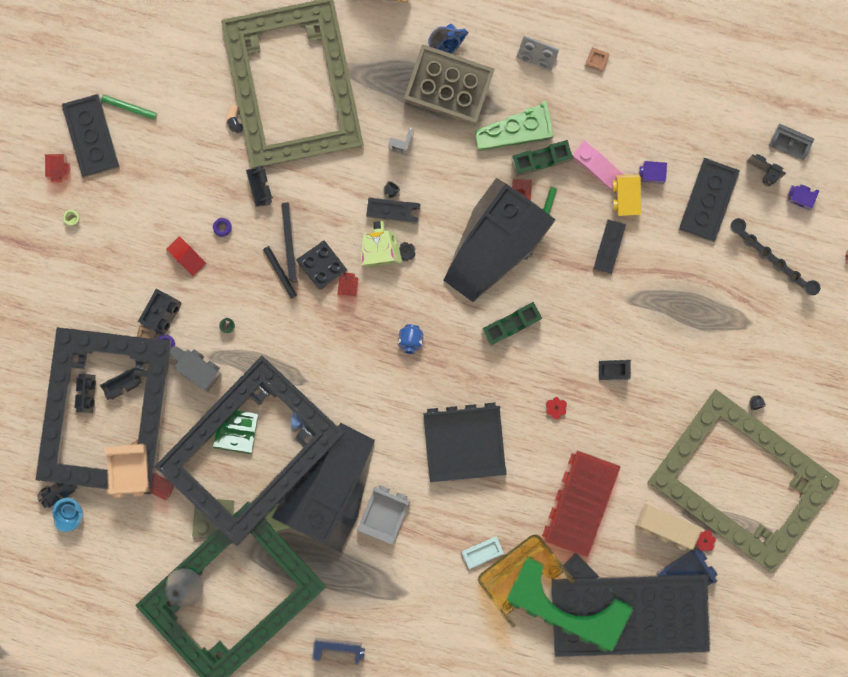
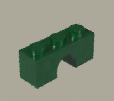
[511,140,573,177]
[482,301,542,346]

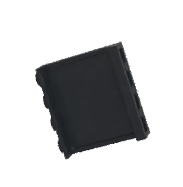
[423,402,507,482]

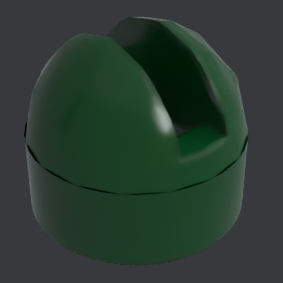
[219,318,235,333]

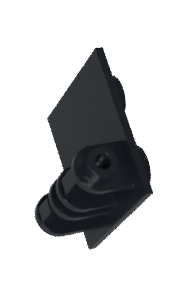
[746,154,786,187]
[296,240,347,290]

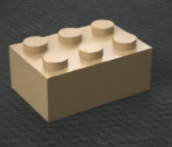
[635,504,702,551]

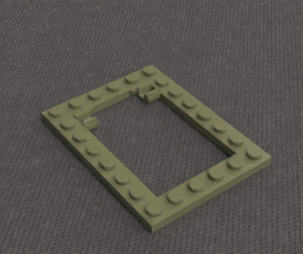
[221,0,364,169]
[647,389,840,573]

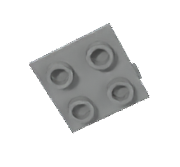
[516,35,560,71]

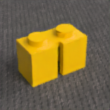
[612,174,642,216]

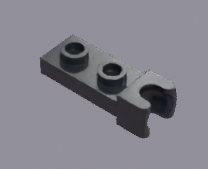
[366,197,421,224]

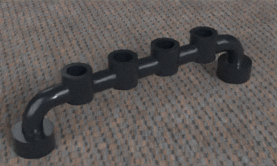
[730,218,821,296]

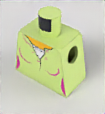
[361,221,402,267]

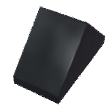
[599,360,631,380]

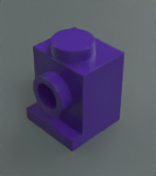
[787,184,819,210]

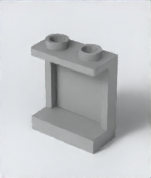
[357,485,410,545]

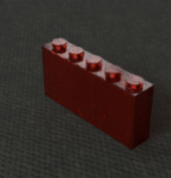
[542,450,621,557]

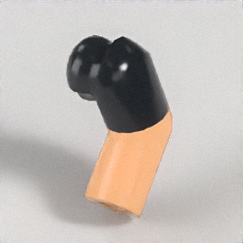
[225,105,243,133]

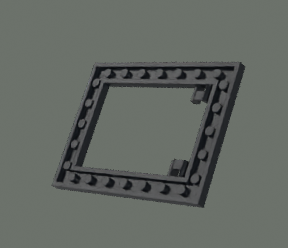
[35,327,172,495]
[154,355,345,546]

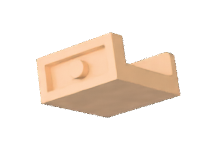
[105,444,149,498]

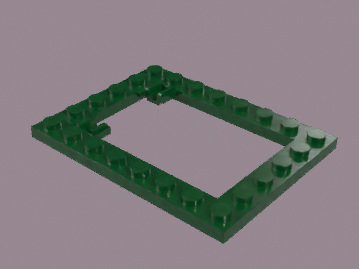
[135,501,327,677]

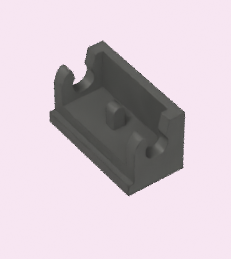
[769,124,815,160]

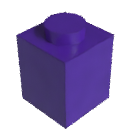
[638,161,667,184]

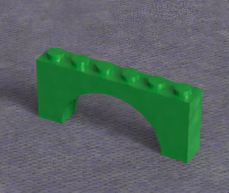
[506,556,632,652]

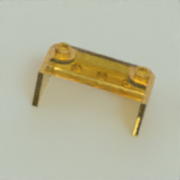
[478,534,574,628]

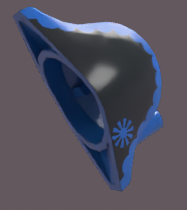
[428,24,469,54]

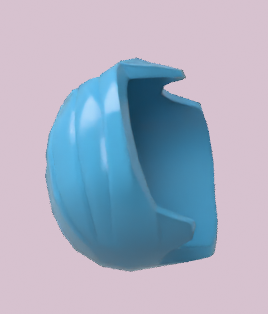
[52,498,83,532]

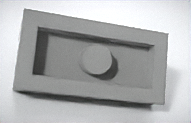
[388,128,414,156]

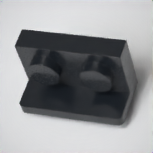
[138,288,182,335]

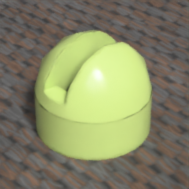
[63,210,79,225]

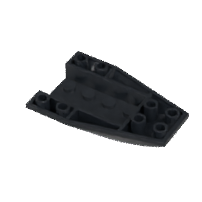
[443,178,556,302]
[272,423,375,552]

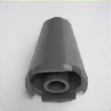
[165,568,204,607]

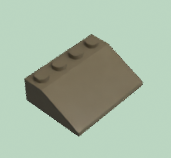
[404,44,495,126]

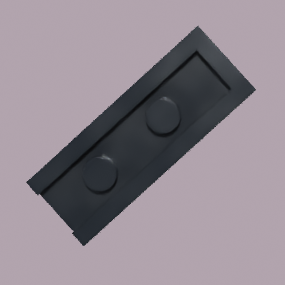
[593,219,626,274]

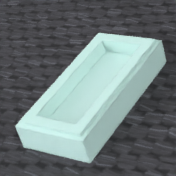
[461,536,504,569]

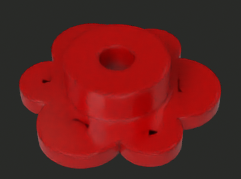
[546,397,567,419]
[695,530,716,551]

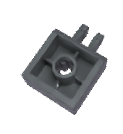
[169,346,221,392]

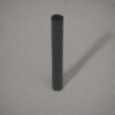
[263,246,298,299]

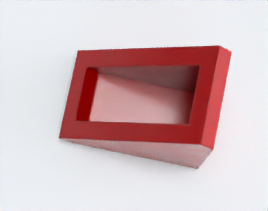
[166,236,206,276]

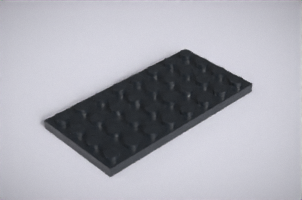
[552,574,710,657]

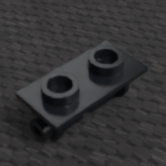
[246,166,273,207]
[100,368,142,400]
[74,374,96,413]
[37,483,78,508]

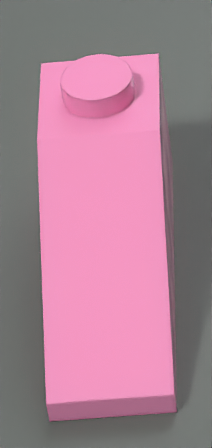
[572,141,624,194]

